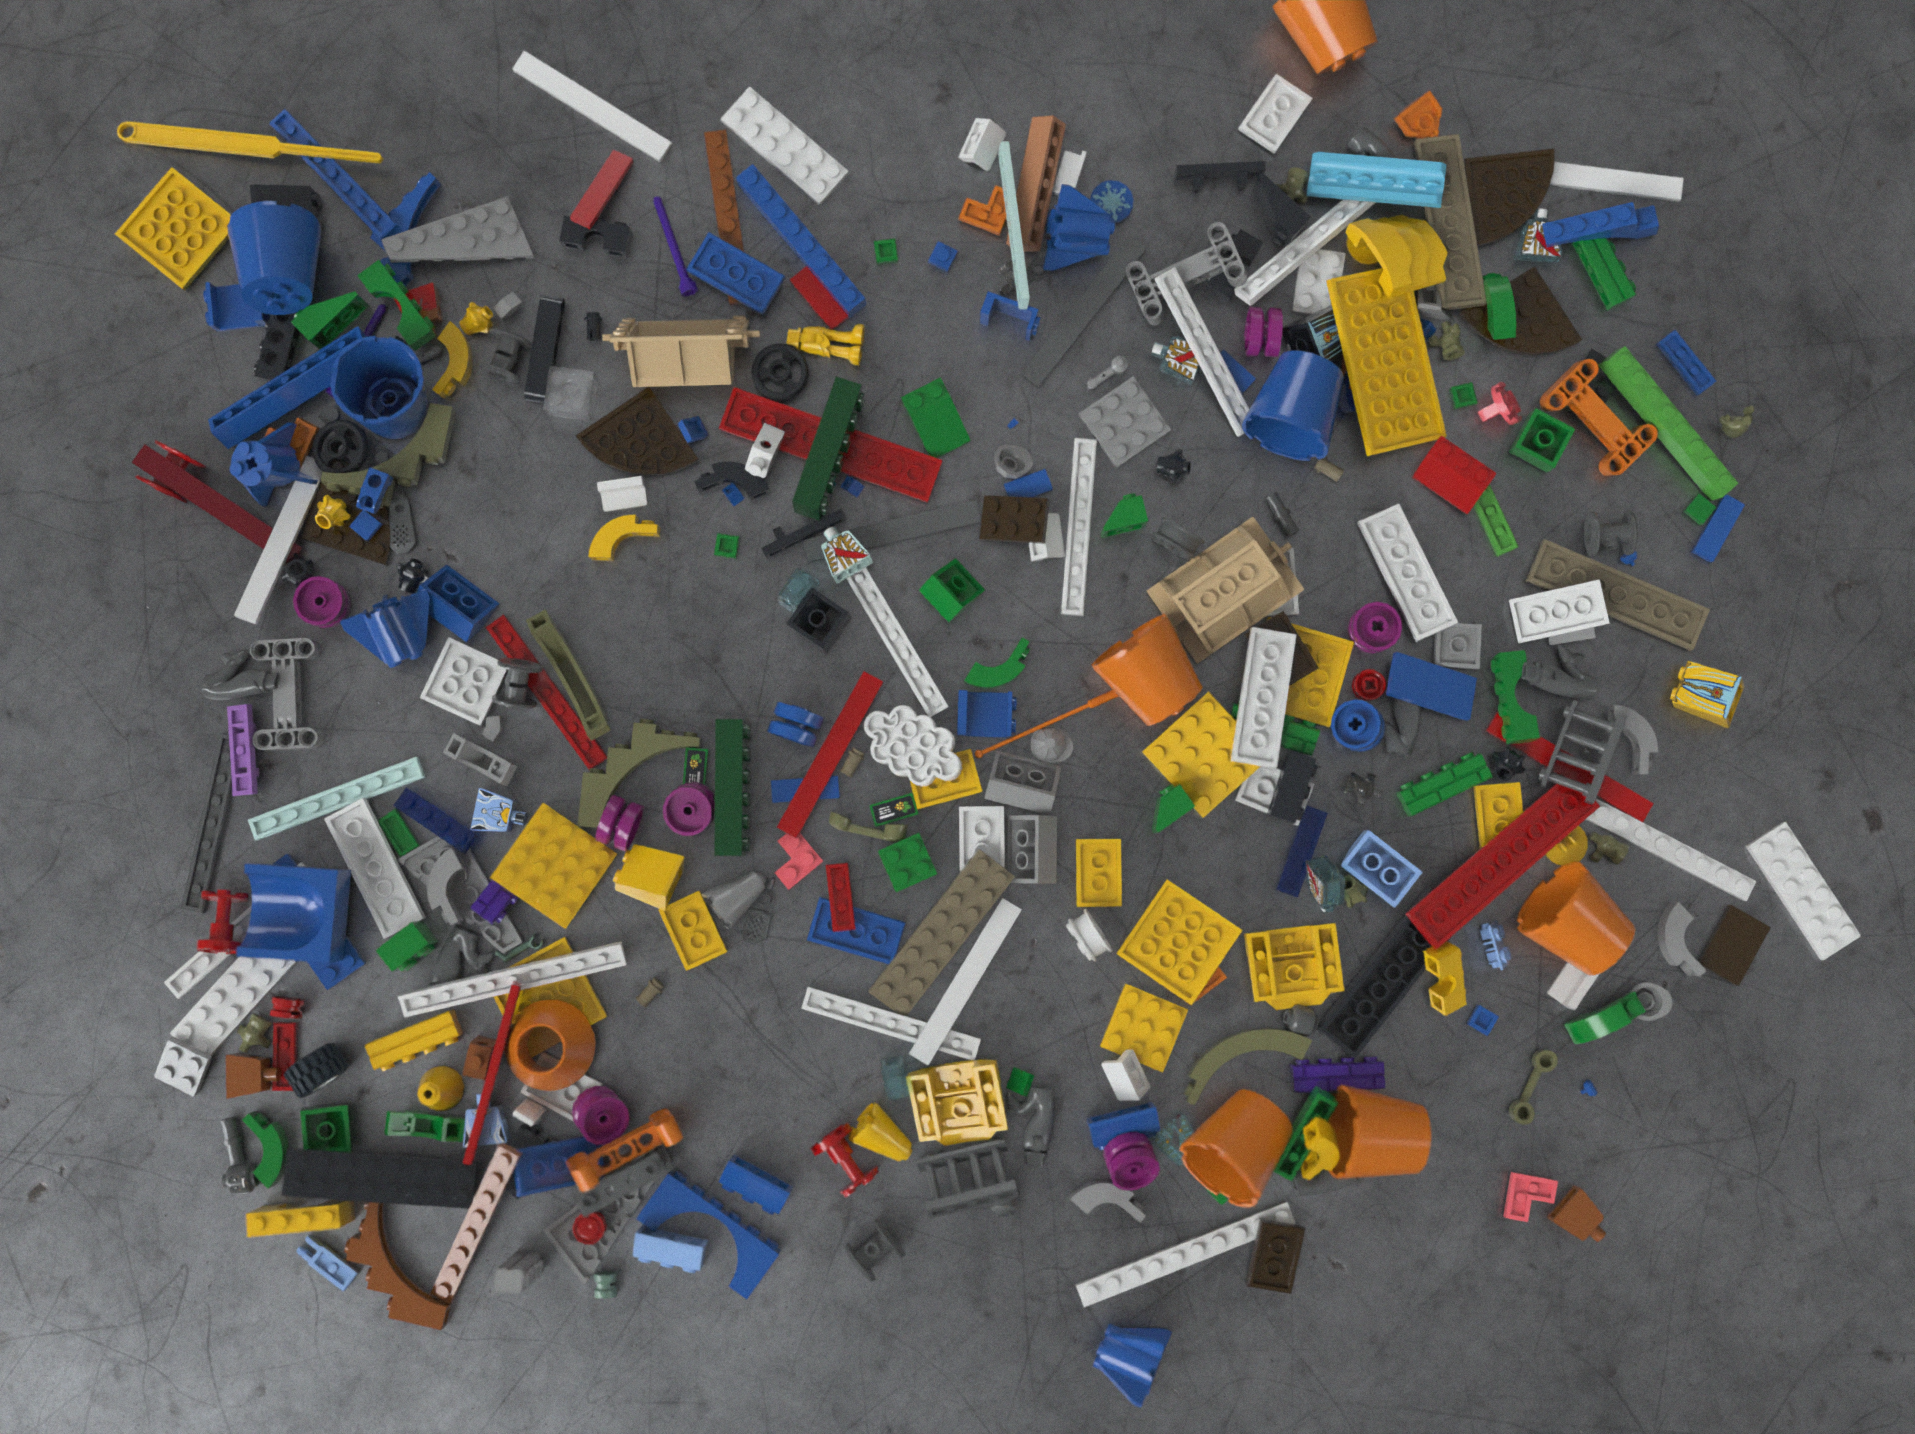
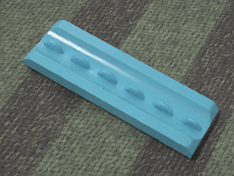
[1307,152,1447,208]

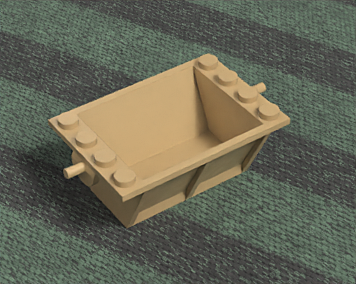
[602,315,760,387]
[1146,517,1305,664]

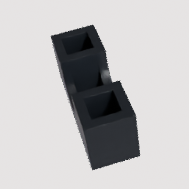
[559,215,633,259]
[1204,229,1263,304]

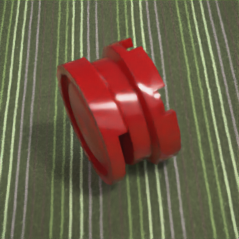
[1351,669,1386,701]
[270,996,305,1019]
[572,1210,607,1245]

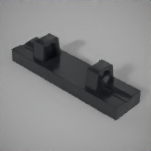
[1175,161,1266,190]
[761,508,846,559]

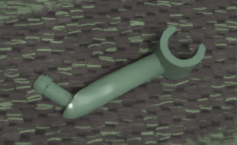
[495,934,544,963]

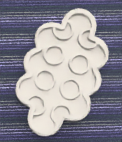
[864,705,962,787]

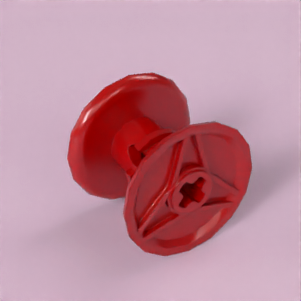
[135,440,207,504]

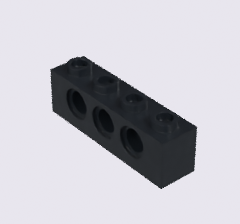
[254,312,301,382]

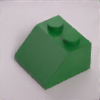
[1100,493,1148,538]
[919,558,985,622]
[1152,784,1195,833]
[300,1105,352,1152]

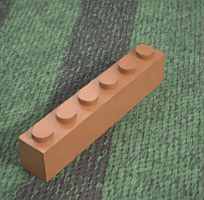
[1006,116,1066,252]

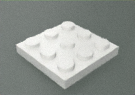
[420,637,509,726]

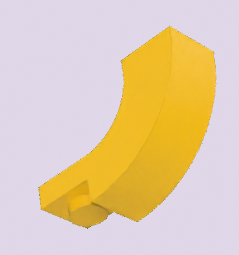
[432,321,473,399]
[588,515,660,561]
[1301,1117,1339,1180]

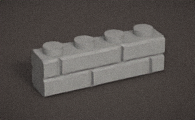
[494,1252,545,1294]

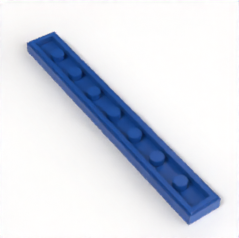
[269,109,399,241]

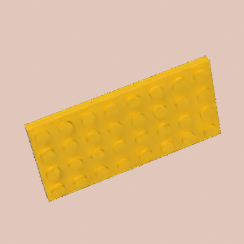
[1326,268,1447,456]

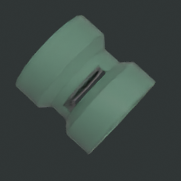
[594,1271,617,1299]

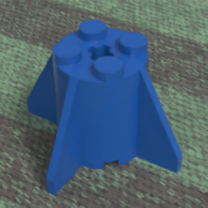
[1043,184,1115,271]
[229,422,318,506]
[340,589,430,668]
[1093,1323,1172,1408]

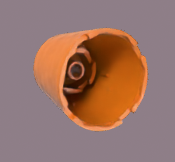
[1273,0,1378,75]
[1091,614,1203,726]
[1516,861,1635,976]
[1328,1085,1431,1179]
[1179,1089,1293,1207]

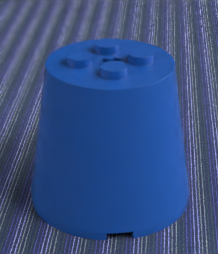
[227,201,321,315]
[330,336,428,439]
[1242,351,1344,461]

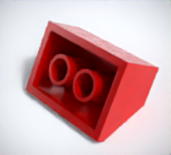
[1412,436,1497,515]

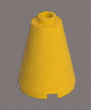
[418,1066,465,1111]
[848,1102,913,1162]

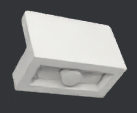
[958,118,1006,171]
[1052,151,1087,196]
[597,476,648,512]
[1029,513,1065,561]
[1547,963,1599,1010]
[1101,1049,1151,1101]

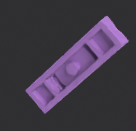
[227,704,259,796]

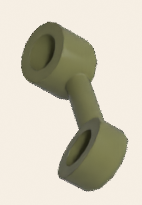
[829,811,908,842]
[1509,1049,1558,1125]

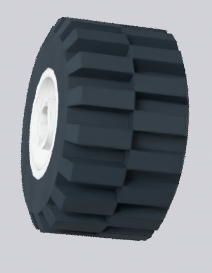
[284,1043,349,1098]

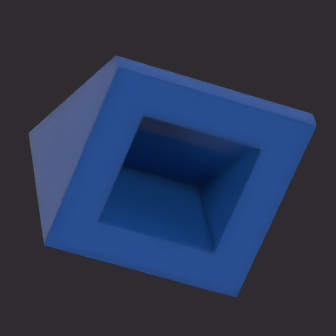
[1420,318,1437,340]
[840,476,865,498]
[722,483,745,506]

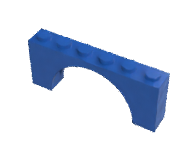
[636,1171,781,1300]

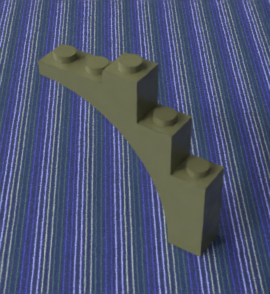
[321,403,456,508]
[578,719,702,828]

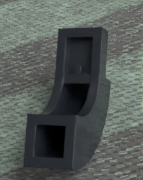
[694,461,771,501]

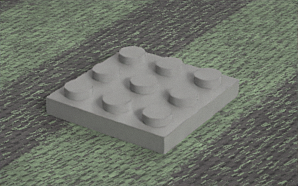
[1079,376,1171,469]

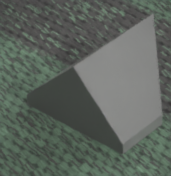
[1415,285,1455,322]

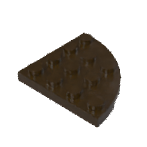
[1464,148,1555,246]
[1459,266,1582,355]
[576,387,699,476]
[301,458,391,566]

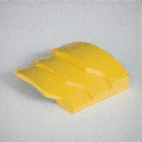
[1345,214,1448,298]
[1244,923,1344,1010]
[906,1060,1008,1146]

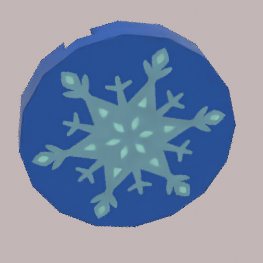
[1090,180,1134,225]

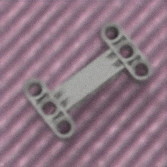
[1126,222,1247,325]
[250,638,324,751]

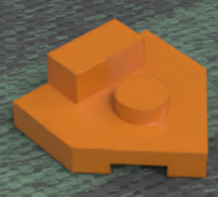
[1394,90,1442,139]

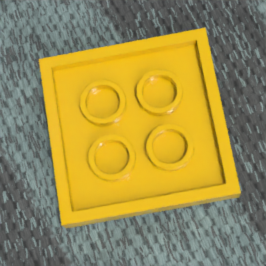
[1100,983,1188,1073]

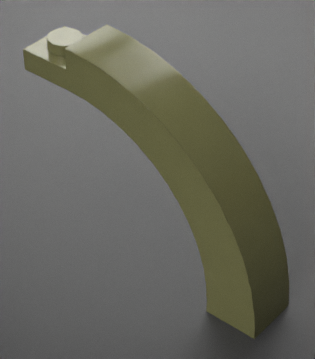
[526,609,611,741]
[1183,1027,1313,1106]

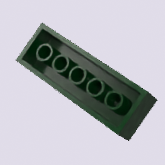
[792,376,865,521]
[714,719,751,856]

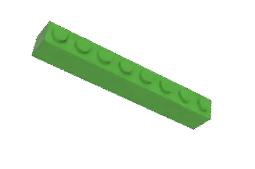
[1598,346,1738,501]

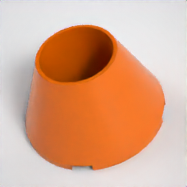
[504,999,596,1091]

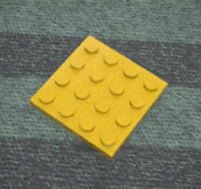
[115,167,231,291]
[1266,616,1354,728]
[1142,691,1261,818]
[489,803,617,929]
[1116,879,1243,1006]
[493,937,608,1058]

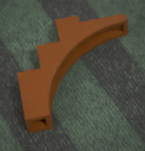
[344,1202,452,1330]

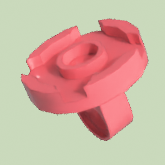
[1477,382,1522,425]

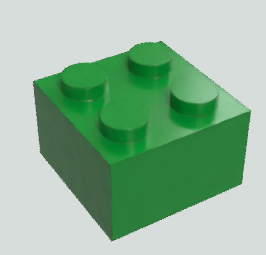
[1508,408,1575,473]
[878,833,937,892]
[375,921,439,972]

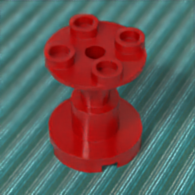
[196,889,249,954]
[810,1122,879,1198]

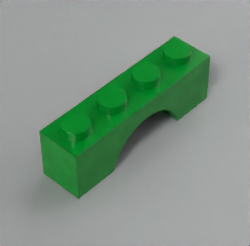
[357,260,437,351]
[1491,650,1540,745]

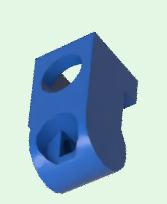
[357,467,393,514]

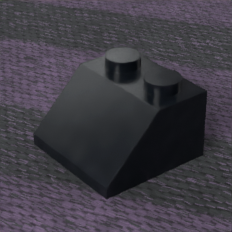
[786,588,851,653]

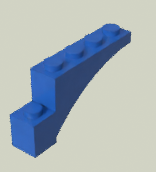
[370,172,441,287]
[1542,202,1659,248]

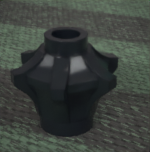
[1156,449,1191,484]
[281,553,314,588]
[396,558,430,593]
[1492,747,1525,781]

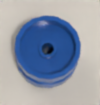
[1331,700,1386,752]
[767,702,824,748]

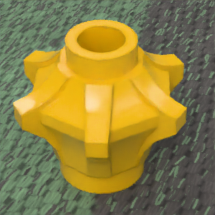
[459,302,493,336]
[315,495,350,529]

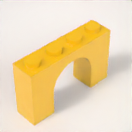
[246,1199,355,1237]

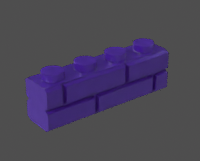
[470,880,519,925]
[1290,1056,1385,1093]

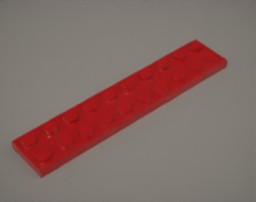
[719,387,943,503]
[1405,772,1600,949]

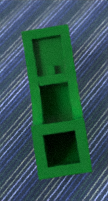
[1482,273,1516,340]
[964,637,1031,689]
[1564,991,1646,1044]
[384,1110,465,1142]
[242,1111,289,1189]

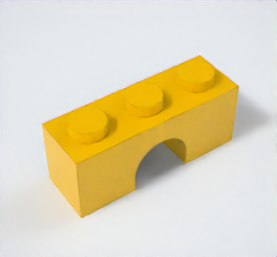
[1424,941,1467,1016]

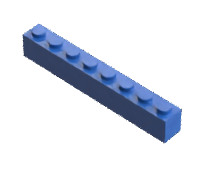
[736,164,866,319]
[208,326,367,449]

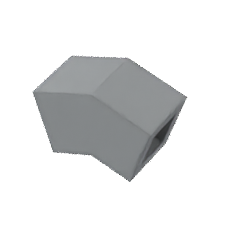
[493,292,522,319]
[481,716,503,743]

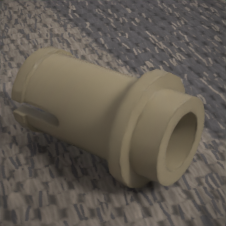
[1314,457,1344,482]
[840,747,864,777]
[636,978,664,1007]

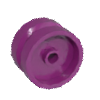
[1244,306,1283,358]
[293,576,351,629]
[1347,602,1402,654]
[663,782,715,836]
[595,795,644,852]
[571,1086,629,1145]
[1103,1132,1160,1191]

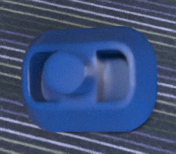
[1620,551,1637,566]
[1580,1079,1598,1096]

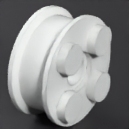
[1066,909,1112,962]

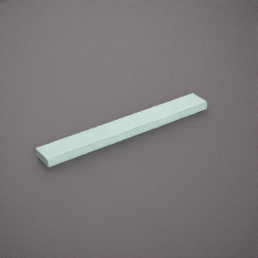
[998,141,1030,309]
[248,756,426,841]

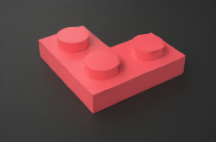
[775,833,823,890]
[1503,1172,1558,1222]

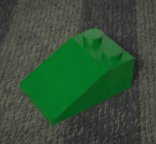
[291,291,370,349]
[901,377,971,458]

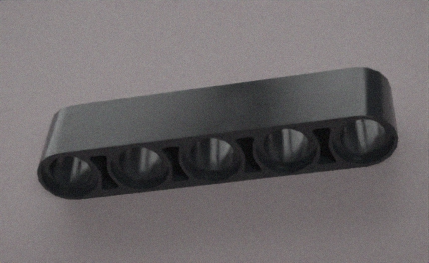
[524,295,565,404]

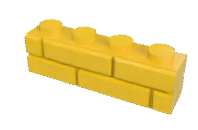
[365,1009,463,1072]

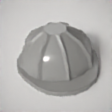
[994,445,1033,479]
[1030,725,1073,763]
[1631,982,1673,1021]

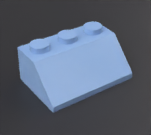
[1340,830,1422,908]
[633,1225,708,1273]

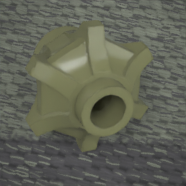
[1337,875,1369,908]

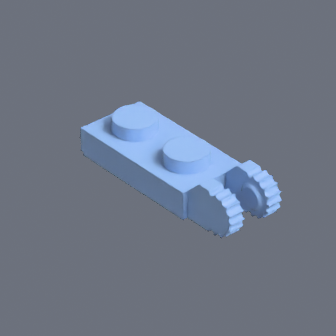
[296,1234,360,1292]

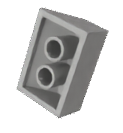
[984,750,1061,815]
[1005,815,1057,884]

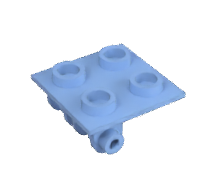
[1479,920,1511,970]

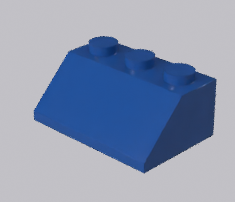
[417,564,500,642]
[1086,1102,1161,1150]
[719,1155,793,1215]

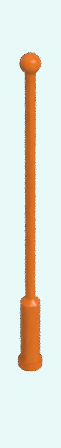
[975,690,1119,758]

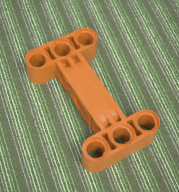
[1540,359,1658,476]
[566,1108,684,1192]

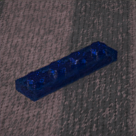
[393,787,478,854]
[1275,805,1328,898]

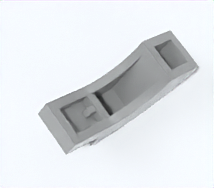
[1608,705,1658,775]
[443,733,518,786]
[427,848,467,925]
[1658,902,1706,977]
[1069,1180,1146,1223]

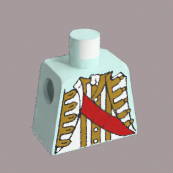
[821,526,873,584]

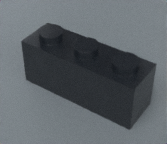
[1266,750,1318,824]

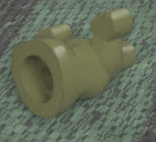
[1276,167,1309,205]
[1428,321,1465,360]
[1719,405,1754,438]
[1589,831,1629,865]
[237,1013,272,1053]

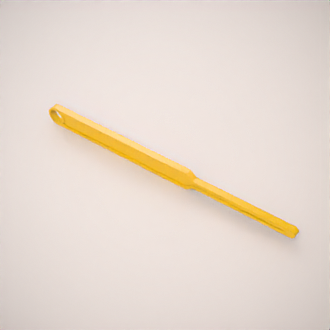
[117,121,383,163]

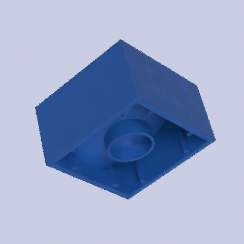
[236,863,351,963]

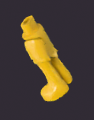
[786,324,865,366]

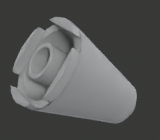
[702,870,766,930]

